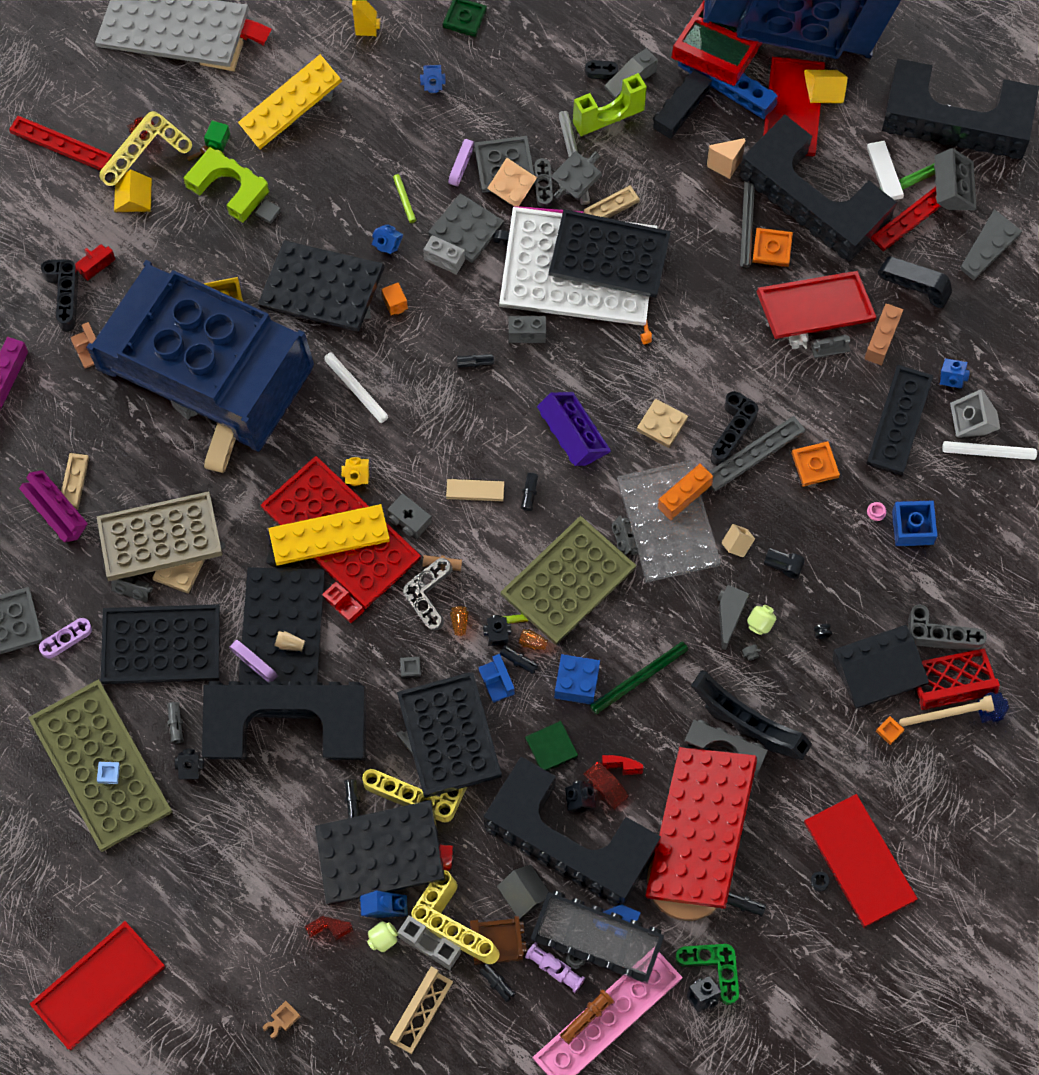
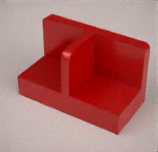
[75,244,116,281]

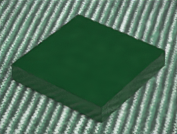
[442,0,487,37]
[525,721,578,771]

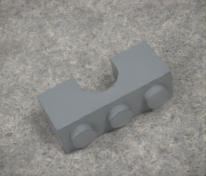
[398,916,461,970]

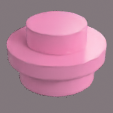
[867,502,886,521]

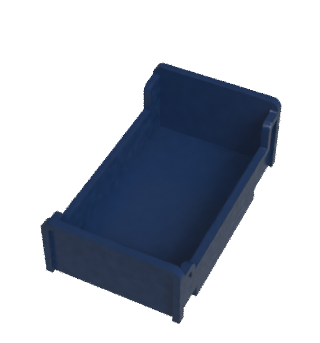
[703,0,901,59]
[86,260,314,452]

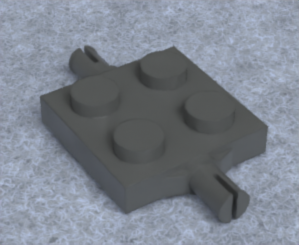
[551,151,602,201]

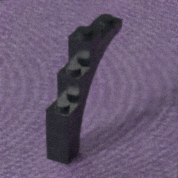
[691,670,812,760]

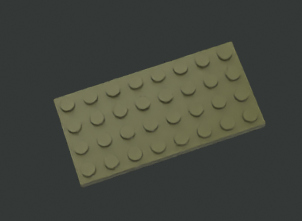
[28,679,173,852]

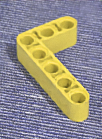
[99,111,192,186]
[362,769,467,823]
[412,870,499,964]

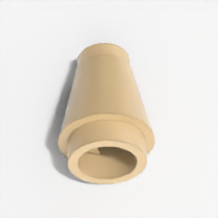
[275,631,305,652]

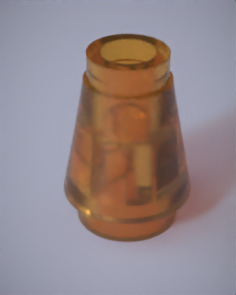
[450,606,469,636]
[518,629,548,651]

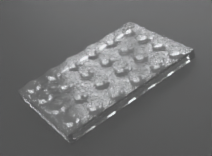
[617,460,721,582]

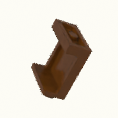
[470,916,527,965]

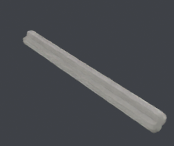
[559,111,590,205]

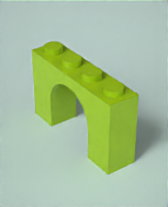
[573,73,647,136]
[184,147,269,223]

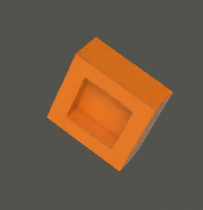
[876,716,905,745]

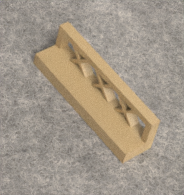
[389,966,453,1055]

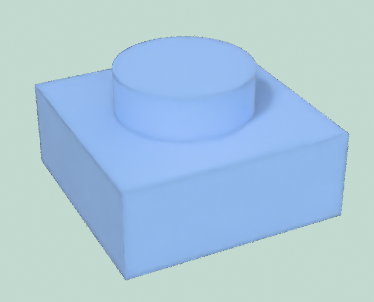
[97,762,120,784]

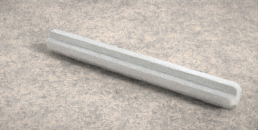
[324,352,388,423]
[942,441,1037,460]

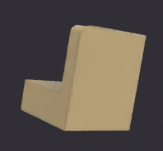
[722,524,755,557]

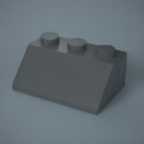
[934,148,976,210]

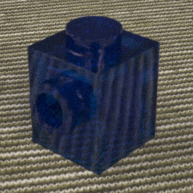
[977,692,1009,723]

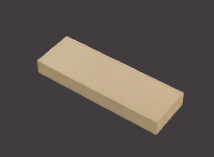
[584,186,640,218]
[61,453,89,510]
[446,479,504,502]

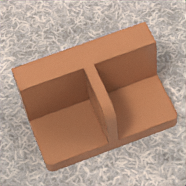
[71,322,96,368]

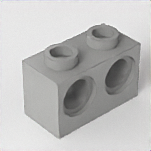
[423,235,465,275]

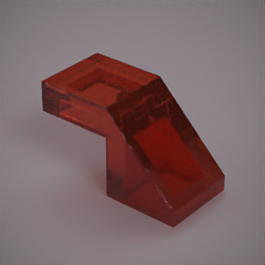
[584,761,629,809]
[304,916,353,941]

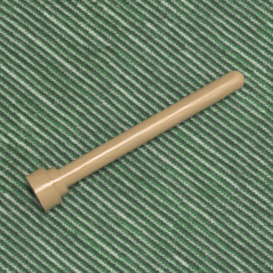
[899,695,995,726]

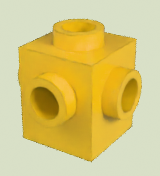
[342,457,369,486]

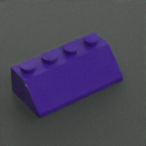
[537,392,611,466]

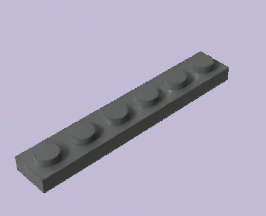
[709,416,805,492]

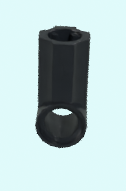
[764,548,805,579]

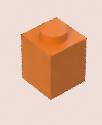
[381,283,408,315]

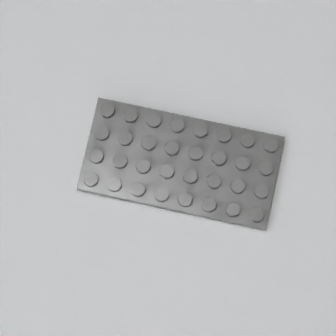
[95,0,249,67]

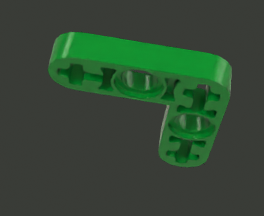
[675,944,739,1005]

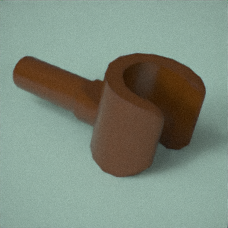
[187,146,209,161]

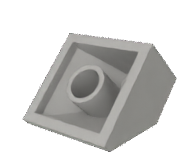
[950,389,1000,438]

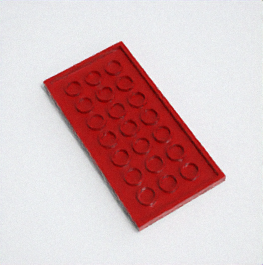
[260,456,421,609]
[645,747,757,909]

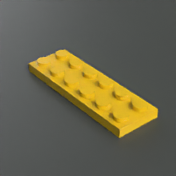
[238,54,342,149]
[268,504,390,566]

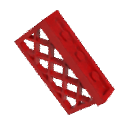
[916,648,1000,710]

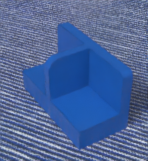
[479,654,515,702]

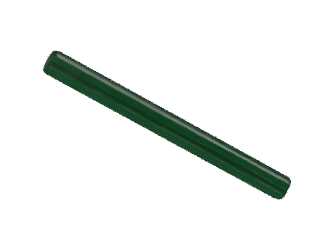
[590,642,688,714]

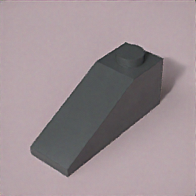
[604,48,658,99]
[717,585,749,650]

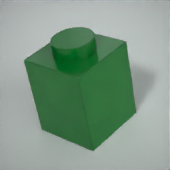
[204,121,230,152]

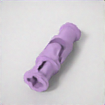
[525,942,585,993]

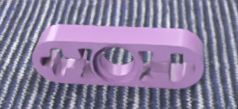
[448,139,474,187]
[39,618,92,659]
[229,640,278,683]

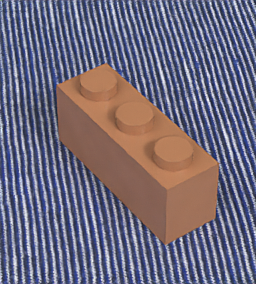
[865,303,903,366]

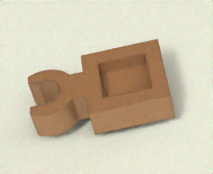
[263,1001,301,1039]

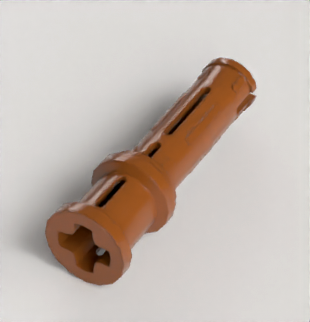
[559,989,615,1045]

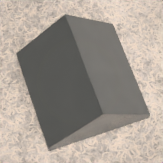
[497,864,550,920]

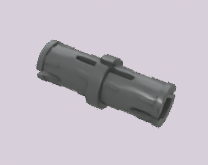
[167,702,184,744]

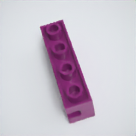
[19,470,88,542]

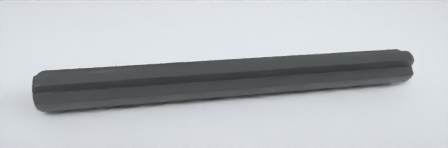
[740,181,755,268]

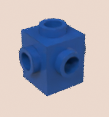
[420,65,446,93]
[372,225,403,254]
[940,359,970,388]

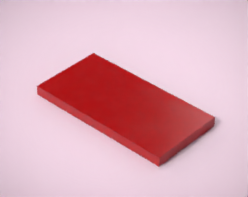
[763,57,825,156]
[756,271,877,339]
[804,794,917,928]
[30,921,165,1051]

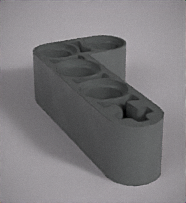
[908,604,987,651]

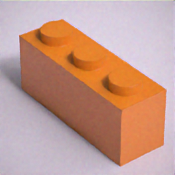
[657,464,713,521]

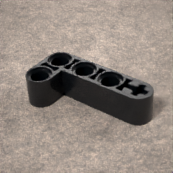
[878,256,952,308]
[41,259,79,332]
[710,391,759,466]

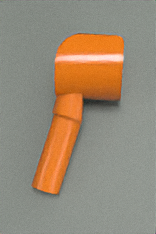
[640,320,652,345]

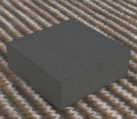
[255,199,281,224]
[400,656,421,679]

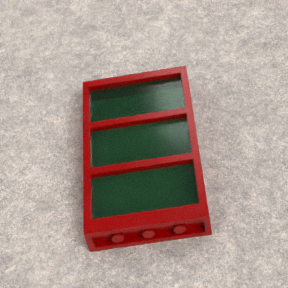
[671,1,762,86]

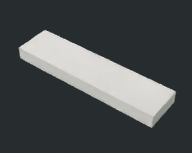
[867,140,904,200]

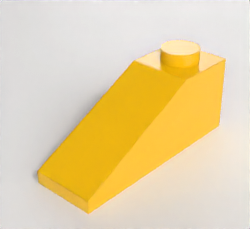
[352,0,381,36]

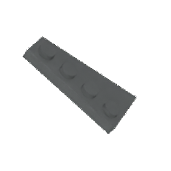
[960,209,1022,280]

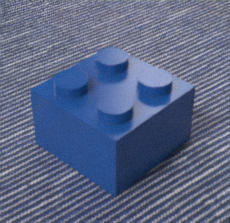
[892,501,937,546]
[555,654,600,704]

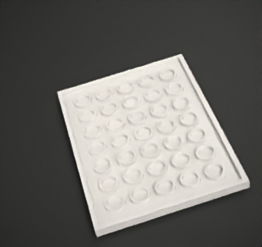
[499,207,657,326]

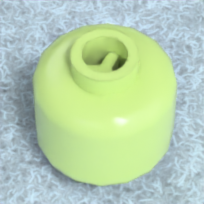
[747,605,776,635]
[367,921,398,952]

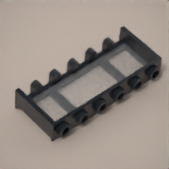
[531,891,664,984]

